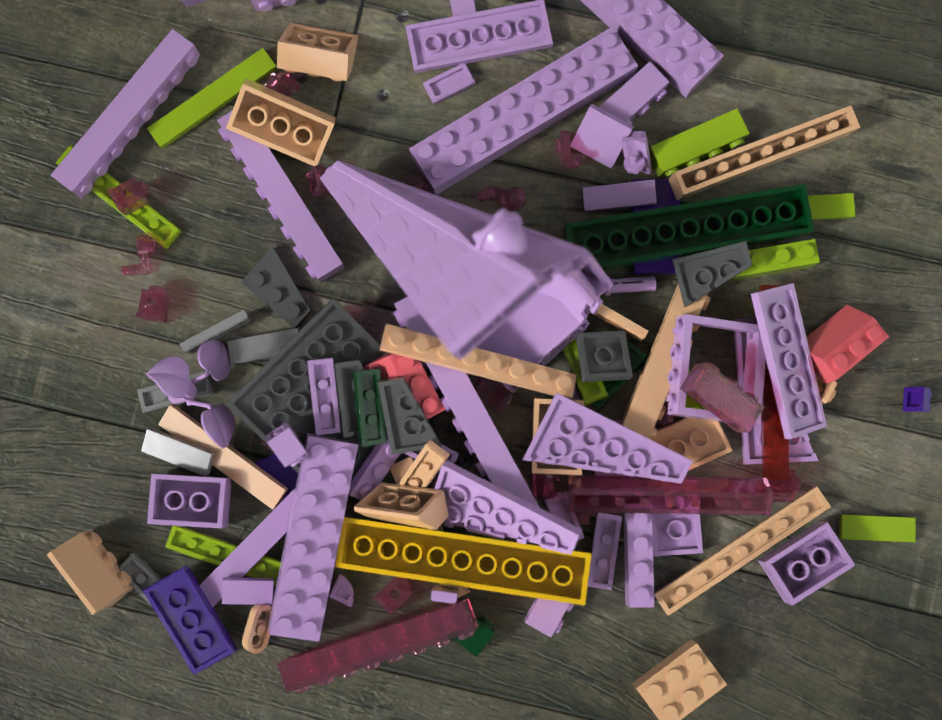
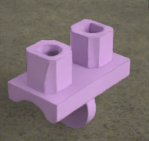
[621,131,652,174]

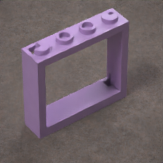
[666,314,766,425]

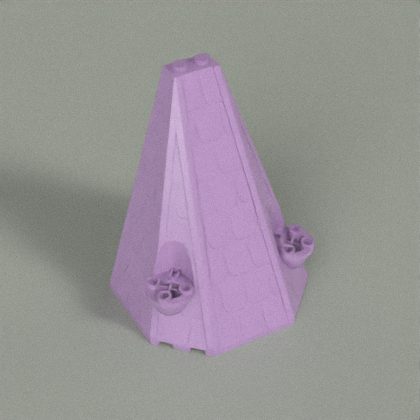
[320,160,614,393]

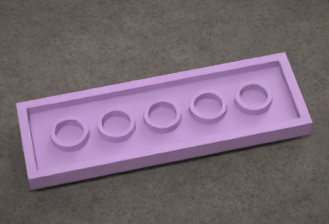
[405,0,553,73]
[751,283,827,439]

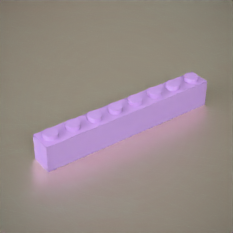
[51,29,201,199]
[217,110,345,283]

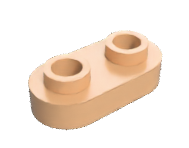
[242,604,272,654]

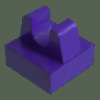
[902,387,932,413]

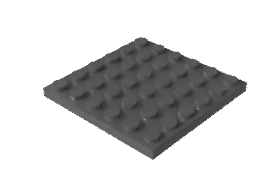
[226,298,387,481]

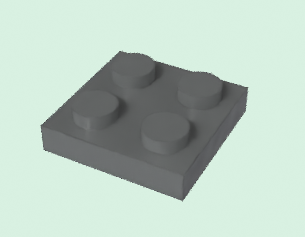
[576,331,633,382]

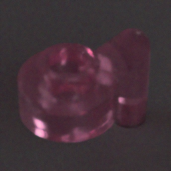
[477,185,526,212]
[121,234,155,276]

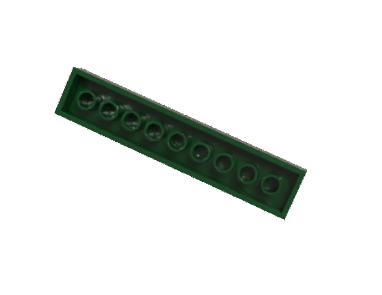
[562,184,814,270]

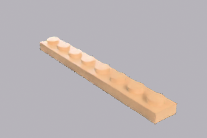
[380,324,577,399]
[654,486,831,616]

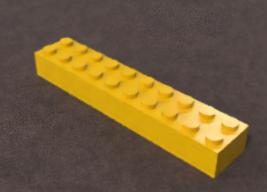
[335,517,592,606]

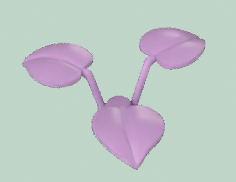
[146,340,235,449]

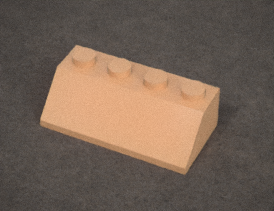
[226,79,336,167]

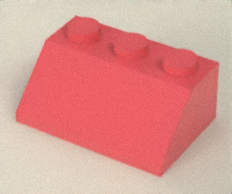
[806,305,889,385]
[363,352,445,419]

